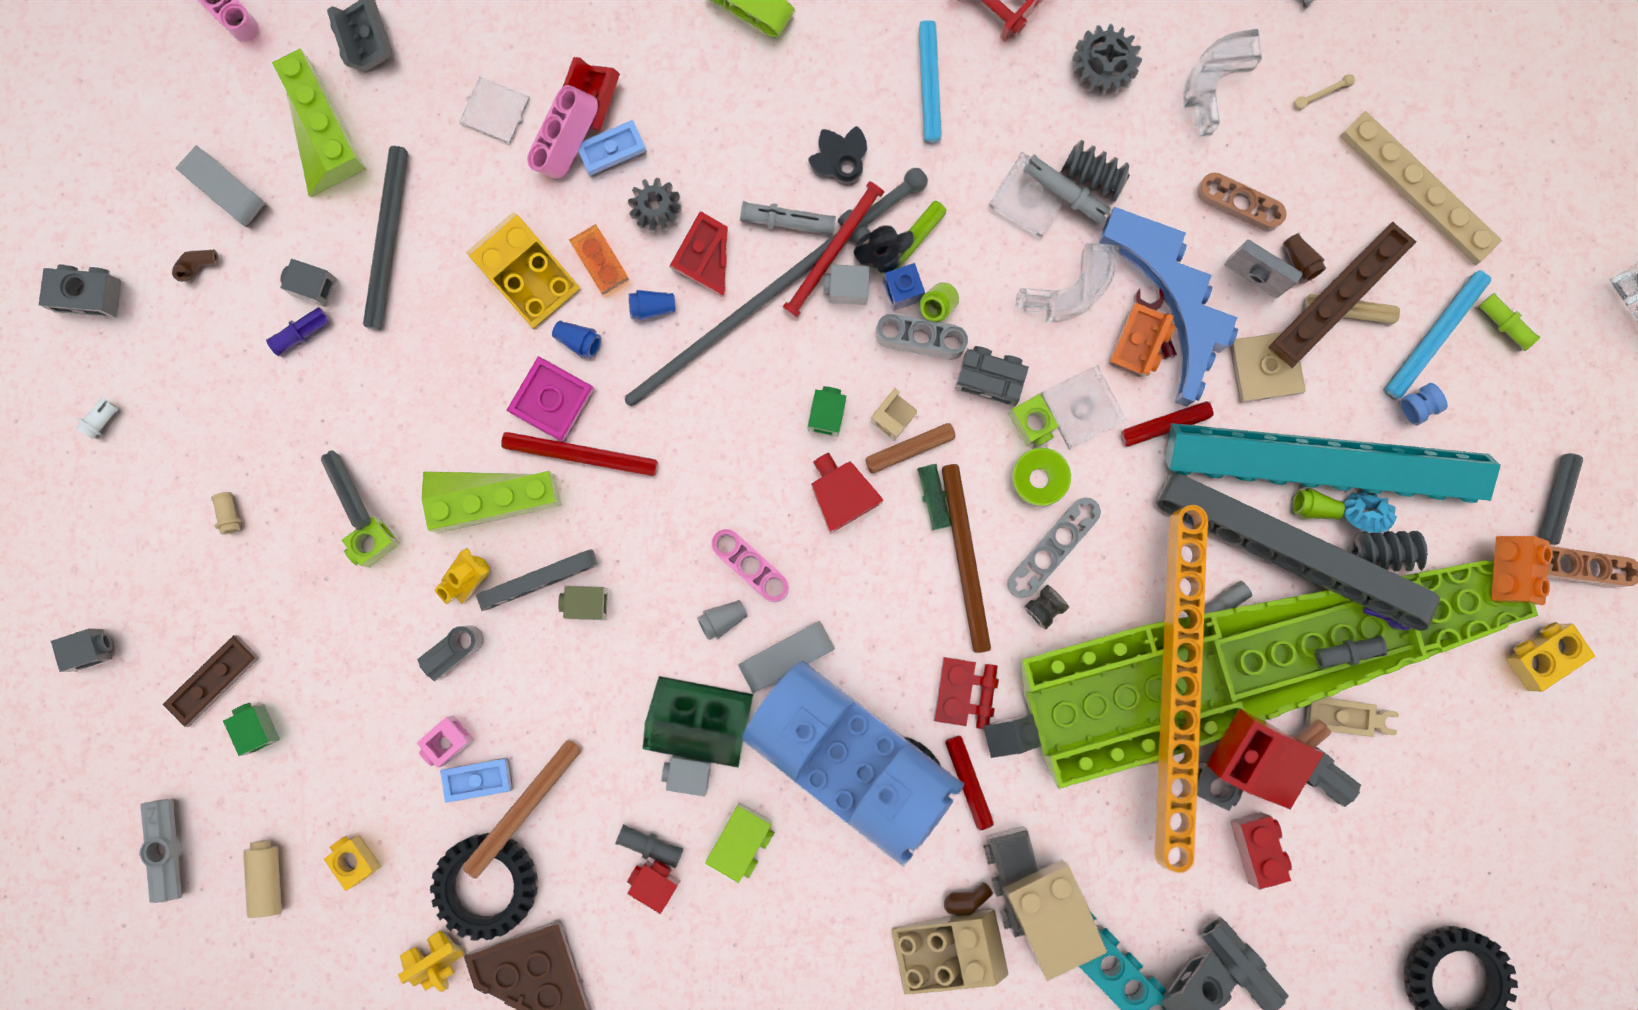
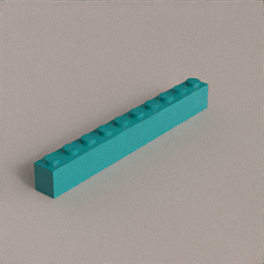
[1165,423,1501,503]

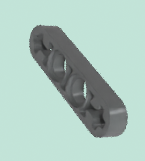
[476,549,599,611]

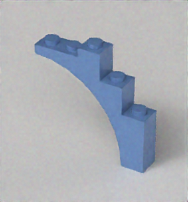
[1098,207,1238,407]

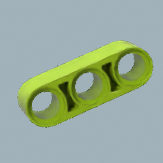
[712,0,795,38]

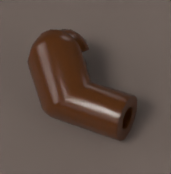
[172,249,218,282]
[944,882,993,915]

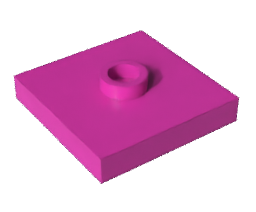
[506,356,595,442]

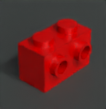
[1230,812,1292,890]

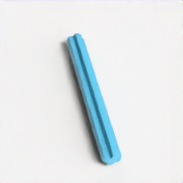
[1386,270,1491,399]

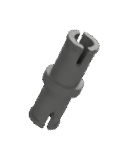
[1315,635,1387,670]
[615,824,684,869]

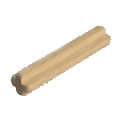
[1304,294,1400,324]

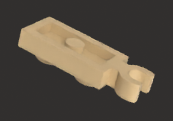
[1305,698,1399,737]

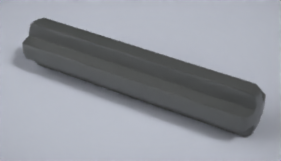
[321,450,371,530]
[1540,453,1583,545]

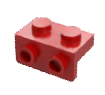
[563,57,620,131]

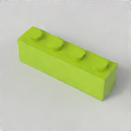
[272,49,366,197]
[421,471,562,534]

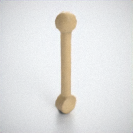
[1294,74,1355,110]

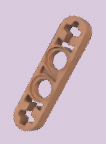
[1547,546,1638,587]

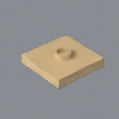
[1231,332,1306,403]

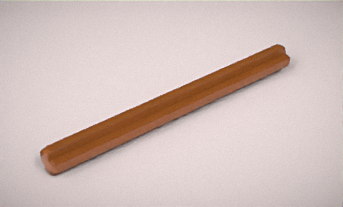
[942,464,991,653]

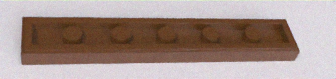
[1268,221,1417,369]

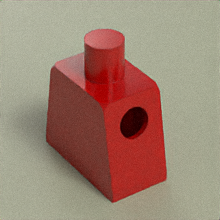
[811,452,884,534]

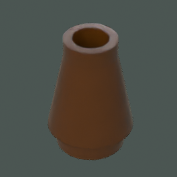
[1283,233,1326,282]

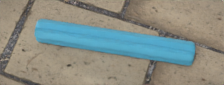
[919,20,942,143]

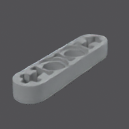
[1007,497,1101,598]

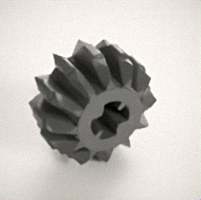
[628,177,682,233]

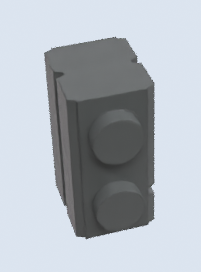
[955,346,1029,407]

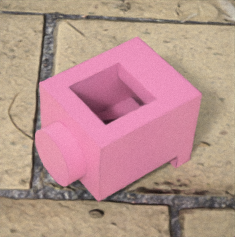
[417,716,475,768]

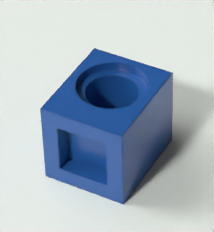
[883,263,925,311]

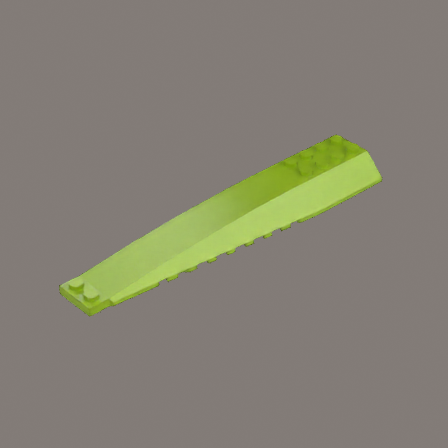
[1021,560,1539,789]

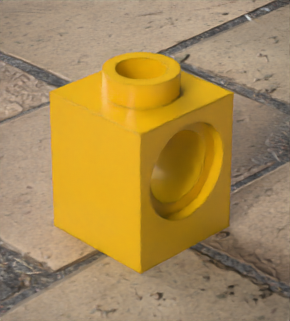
[323,835,382,892]

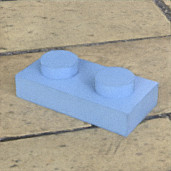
[578,120,647,176]
[440,758,512,803]

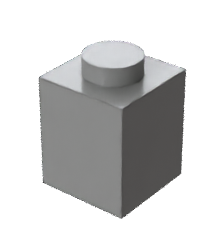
[824,264,869,305]
[661,755,712,797]

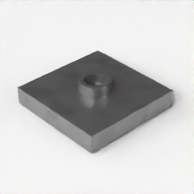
[1224,239,1303,298]

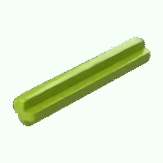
[879,200,947,277]

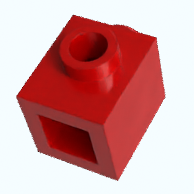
[627,860,680,915]

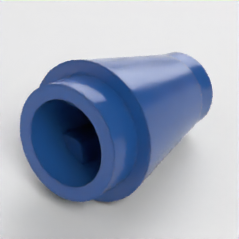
[628,289,675,321]
[552,320,602,358]

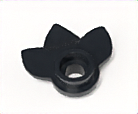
[808,126,867,184]
[854,225,914,273]

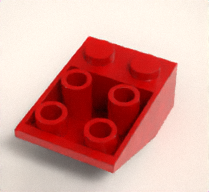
[1206,708,1324,810]

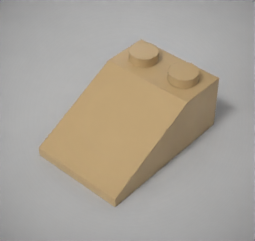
[1003,860,1107,982]

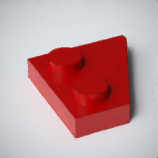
[669,211,728,297]

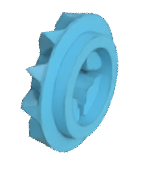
[1344,490,1397,533]

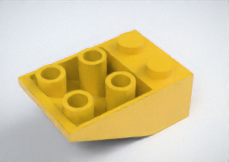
[465,212,580,328]

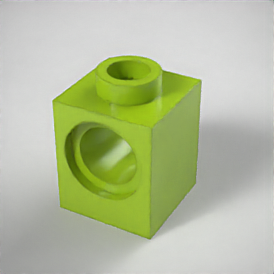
[1008,394,1059,447]
[341,516,400,567]

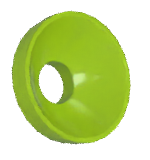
[1012,447,1071,506]

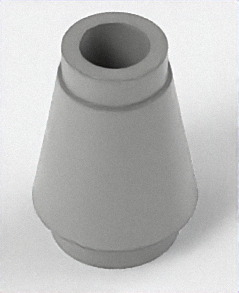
[697,600,748,640]

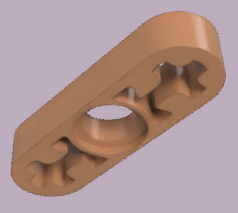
[1197,172,1287,231]

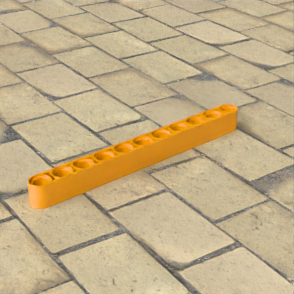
[1155,505,1208,873]

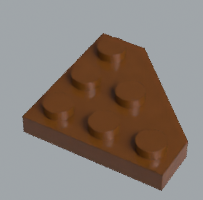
[464,921,589,1010]

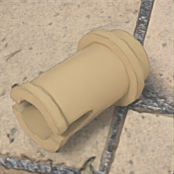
[211,492,242,535]

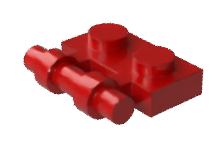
[933,657,999,729]

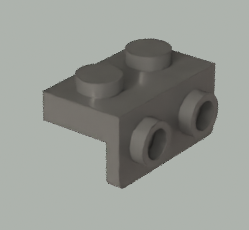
[327,0,393,72]

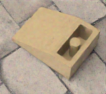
[891,909,1009,995]

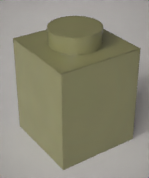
[558,586,608,620]

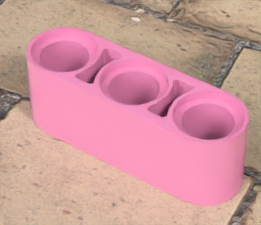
[198,0,258,42]
[527,85,598,179]
[711,529,789,602]

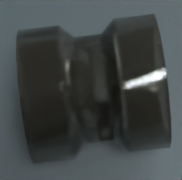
[1024,585,1069,630]

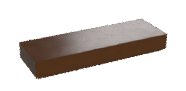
[163,635,259,727]

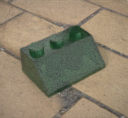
[642,676,753,768]

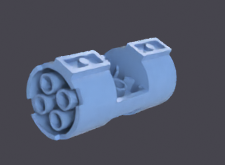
[742,661,965,867]

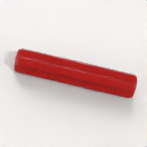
[1121,401,1214,446]
[945,736,994,831]

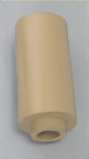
[243,840,282,918]

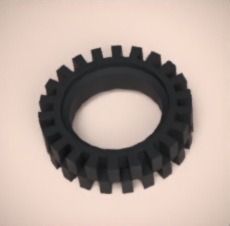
[430,833,538,941]
[1404,926,1518,1010]

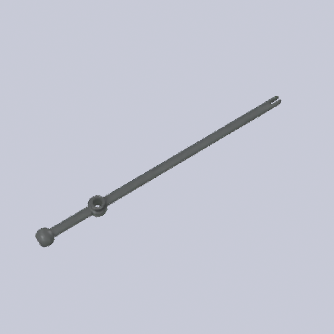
[625,167,928,406]

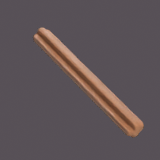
[462,740,581,879]

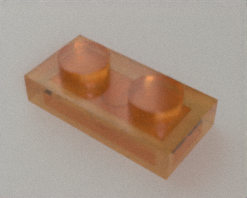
[569,224,630,295]

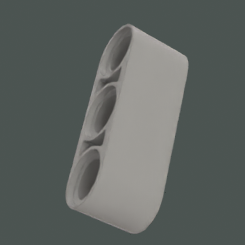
[175,145,266,227]
[876,314,968,360]
[738,621,835,693]

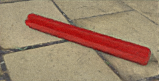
[501,432,658,476]

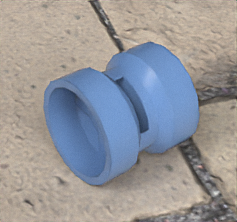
[1400,383,1448,425]

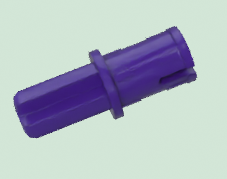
[266,307,329,356]

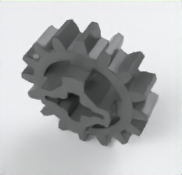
[1072,24,1142,95]

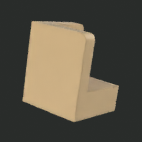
[870,388,917,441]

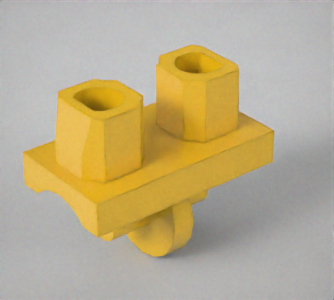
[435,548,489,604]
[398,931,466,992]

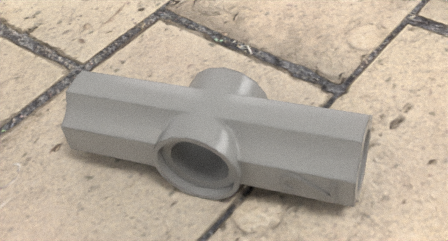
[139,799,183,903]

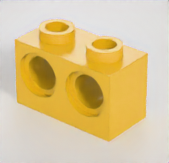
[1506,622,1596,692]

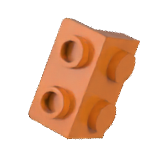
[1109,302,1175,376]
[1491,536,1552,605]

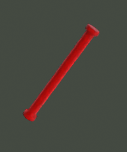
[782,181,885,318]

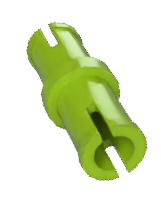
[1478,293,1540,352]

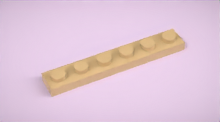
[1341,111,1502,265]

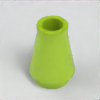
[1292,488,1345,520]

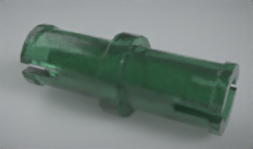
[917,464,952,530]

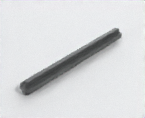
[363,146,408,330]

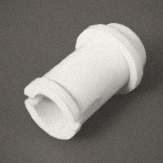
[76,397,119,439]

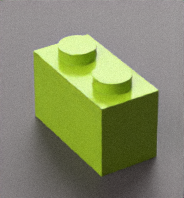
[704,802,775,883]

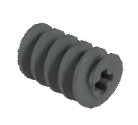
[1060,139,1130,202]
[1351,531,1428,571]

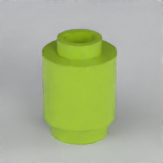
[920,282,959,322]

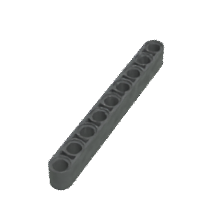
[1156,473,1440,631]

